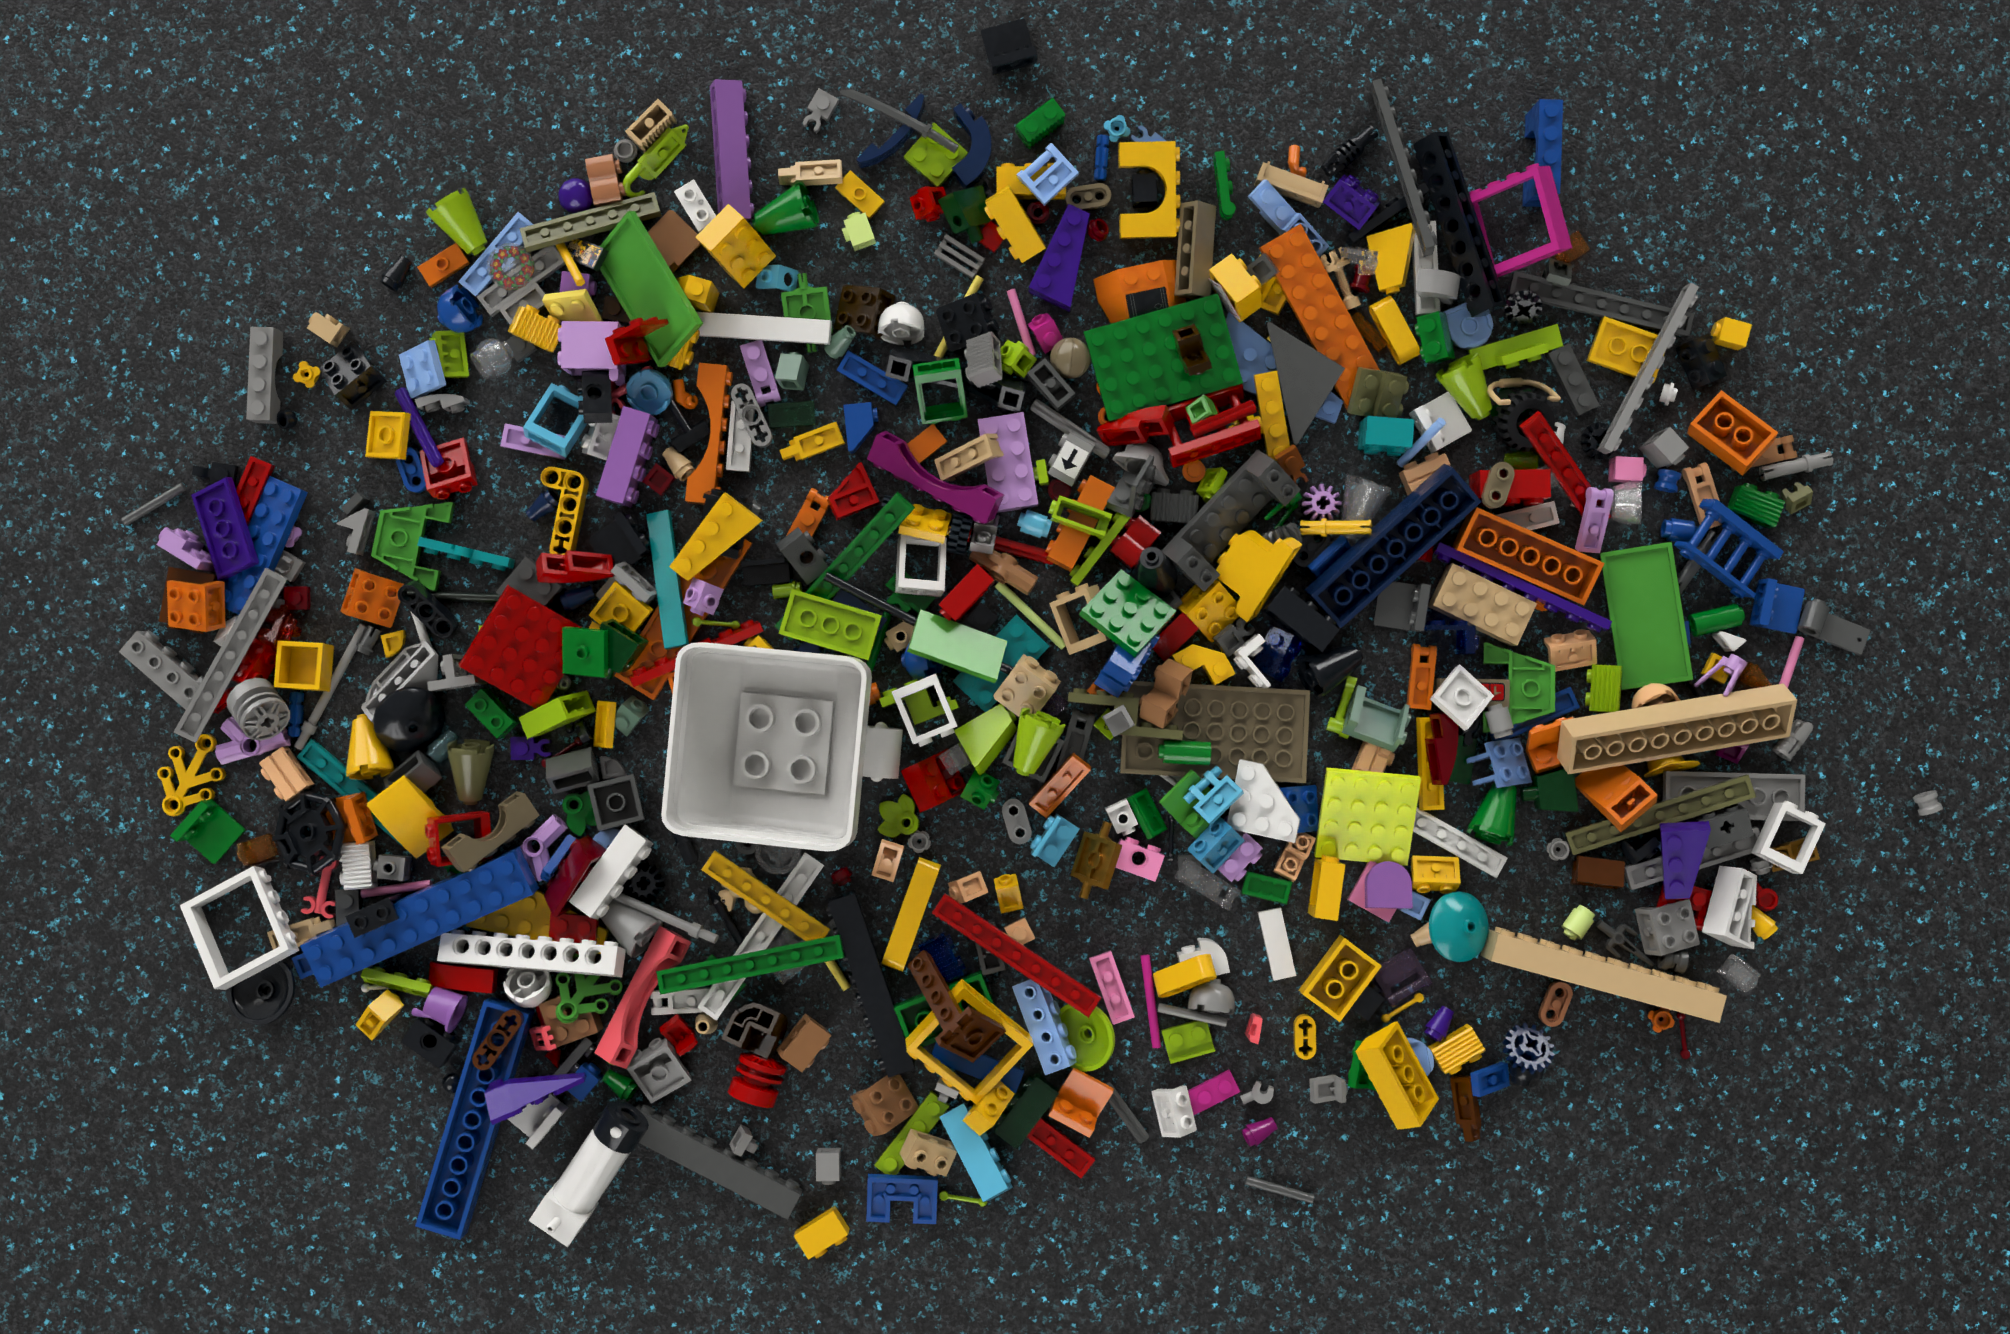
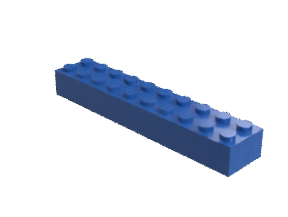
[300,846,539,988]
[415,997,535,1240]

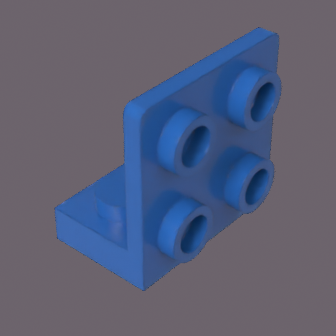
[1749,578,1805,634]
[1279,785,1319,833]

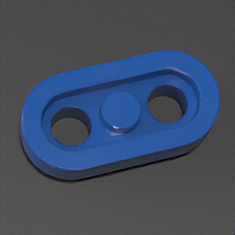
[396,447,426,493]

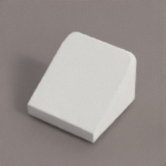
[1711,631,1747,652]

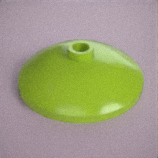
[1059,1004,1115,1072]

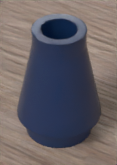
[526,489,559,522]
[559,585,595,612]

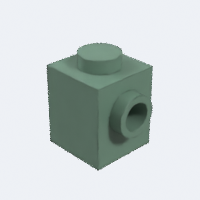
[775,352,810,390]

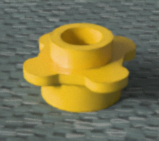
[293,361,321,388]

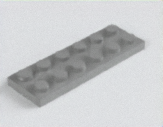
[1663,771,1805,821]

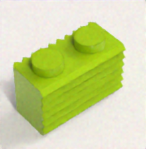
[1585,664,1622,712]

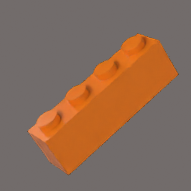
[1045,475,1115,572]

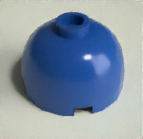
[437,285,483,333]
[901,642,942,681]

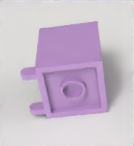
[557,321,626,387]

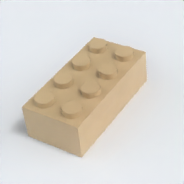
[1428,563,1537,646]

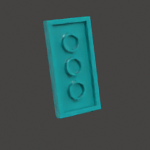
[953,614,1050,712]

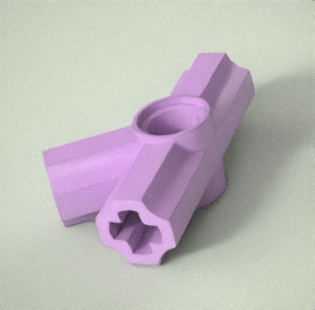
[215,716,291,765]
[520,814,568,881]

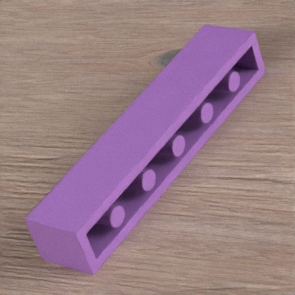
[710,79,754,222]

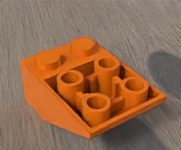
[1575,765,1658,832]

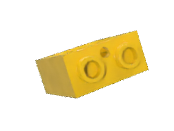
[1308,855,1345,921]

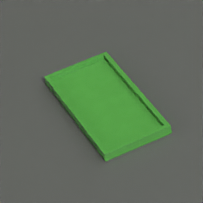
[600,211,703,367]
[1599,542,1693,690]

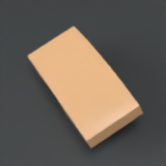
[1273,832,1316,882]

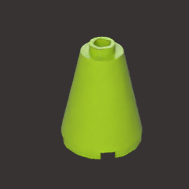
[426,188,488,256]
[1436,353,1492,420]
[1013,708,1066,776]

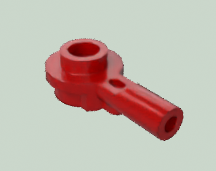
[1747,870,1778,911]

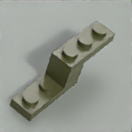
[1068,688,1183,740]

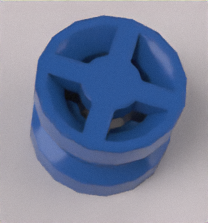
[1654,469,1682,493]

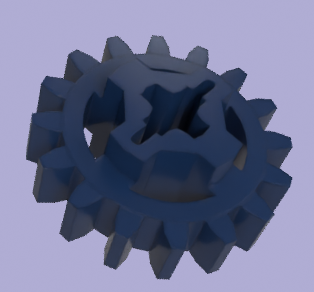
[1502,1023,1555,1074]

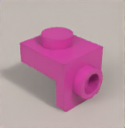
[1027,313,1063,354]

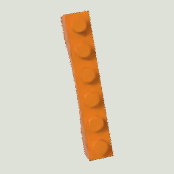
[685,363,733,505]

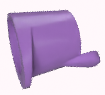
[411,986,468,1033]

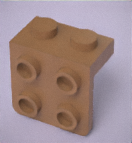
[648,210,701,273]
[850,1074,918,1136]

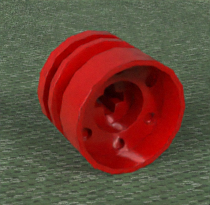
[728,1053,787,1108]

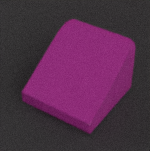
[1716,744,1749,764]

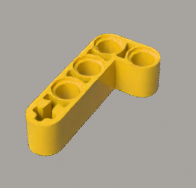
[541,467,589,555]

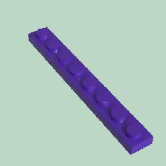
[1433,542,1612,633]

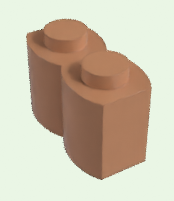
[585,154,626,208]

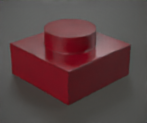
[642,463,676,496]
[284,586,310,610]

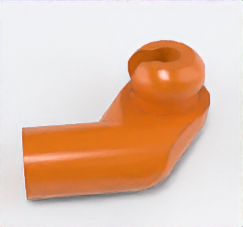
[1288,145,1307,178]
[672,379,698,409]

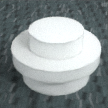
[1659,382,1678,406]

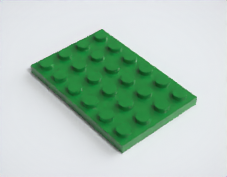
[1083,293,1243,422]

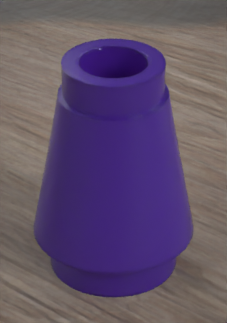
[1424,1006,1454,1042]

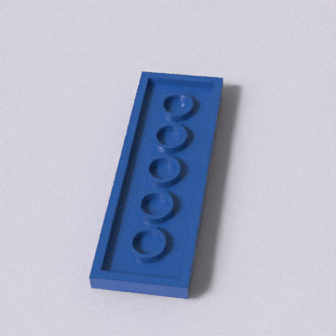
[224,476,308,615]

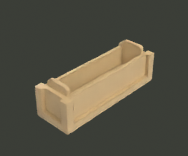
[1254,161,1329,208]
[934,433,1004,481]

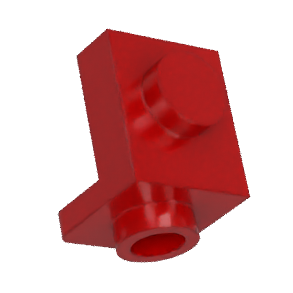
[659,1014,698,1056]

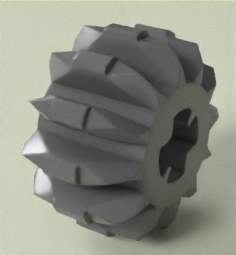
[1263,523,1303,544]

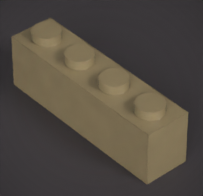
[1174,200,1216,300]

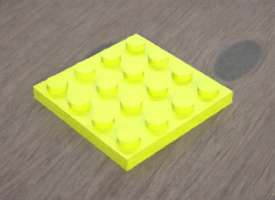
[1314,767,1421,866]

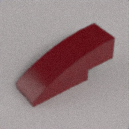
[1425,712,1459,785]

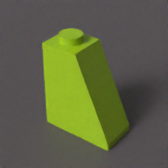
[519,690,596,739]
[954,703,1018,775]

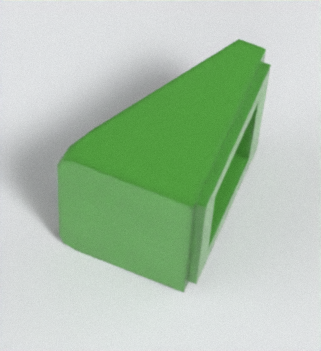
[1185,394,1218,424]

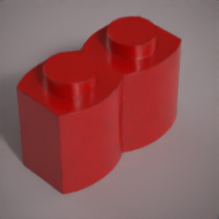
[1110,515,1161,569]

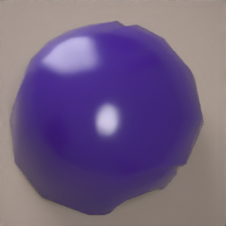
[558,178,593,213]

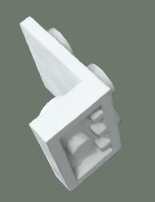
[1409,392,1472,454]
[1233,634,1271,688]
[508,1093,569,1149]

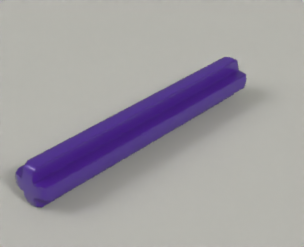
[395,387,444,467]

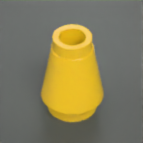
[1751,905,1778,940]

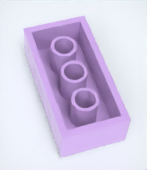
[978,412,1038,513]

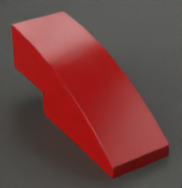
[1096,405,1174,446]
[536,550,614,583]
[429,961,498,994]

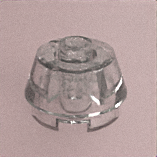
[1611,480,1643,526]
[755,844,801,874]

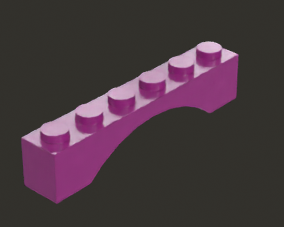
[867,431,1004,524]

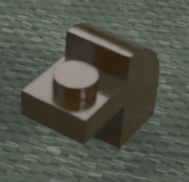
[1172,324,1212,376]

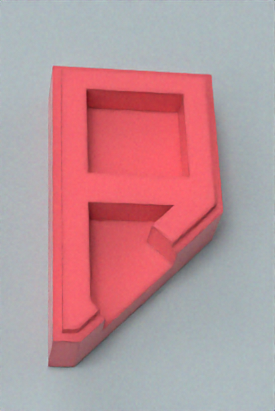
[1244,1013,1263,1044]

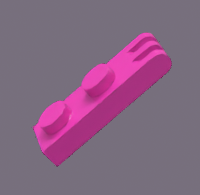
[1188,1070,1240,1115]

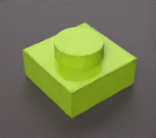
[1033,459,1050,486]

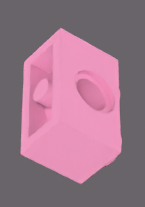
[1115,836,1165,882]

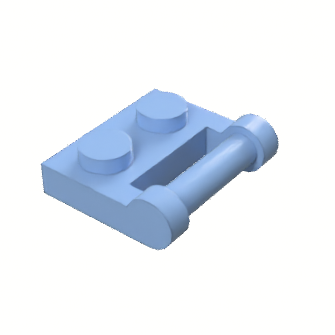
[1016,143,1079,206]

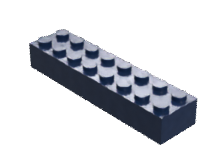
[1304,464,1482,628]

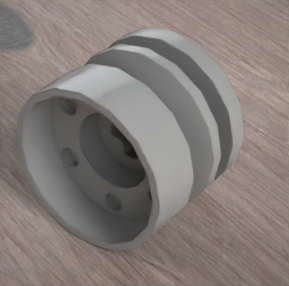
[227,678,290,740]

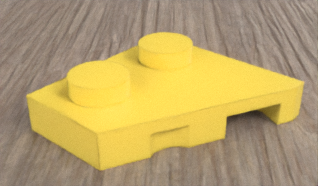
[542,289,603,321]

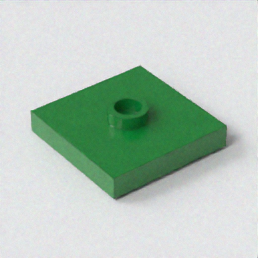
[562,626,608,678]

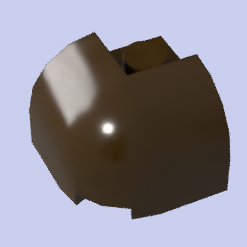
[721,1003,788,1059]

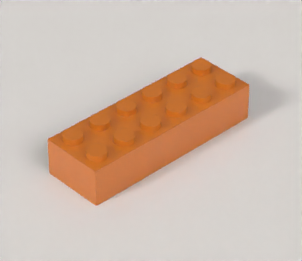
[1452,507,1605,605]

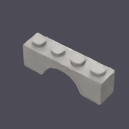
[246,327,284,424]

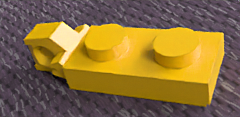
[779,422,845,461]

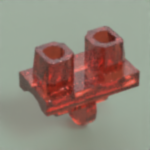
[258,604,302,652]

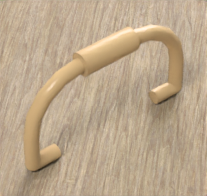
[1487,378,1561,405]

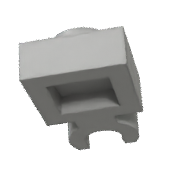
[803,88,839,134]

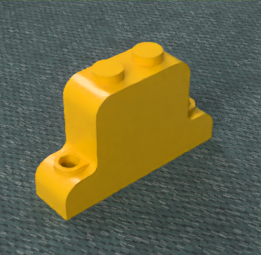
[1216,530,1303,622]

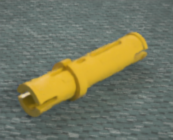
[1300,518,1372,537]

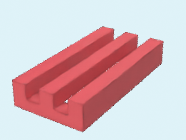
[529,1025,557,1051]

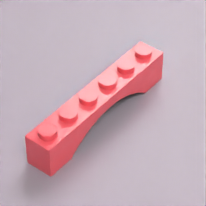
[594,926,691,1069]

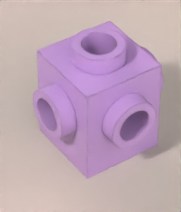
[683,577,724,616]

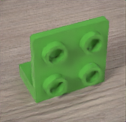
[1159,770,1211,839]

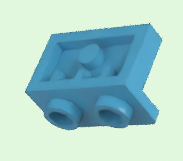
[1188,817,1245,874]

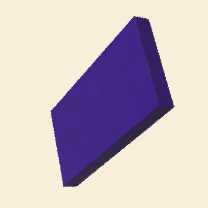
[191,477,259,581]

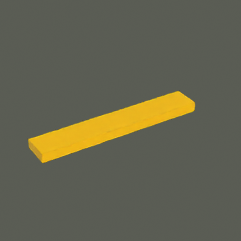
[701,850,830,941]

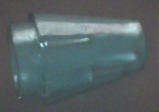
[426,729,459,764]

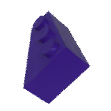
[1659,821,1711,899]

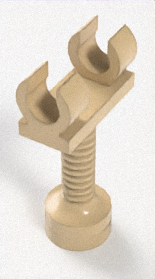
[1320,247,1361,310]

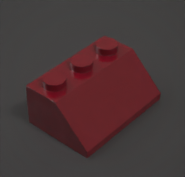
[544,835,607,917]

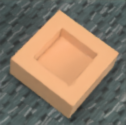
[1004,917,1035,945]

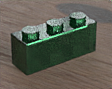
[995,1072,1059,1149]

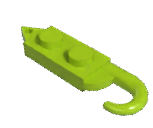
[623,124,689,198]

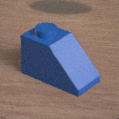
[843,402,879,454]

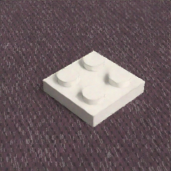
[1430,664,1494,731]

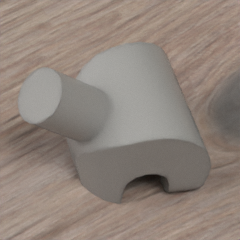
[1240,1081,1274,1104]

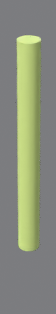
[994,582,1066,650]

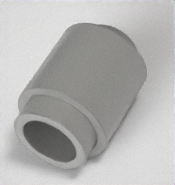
[1485,703,1514,739]

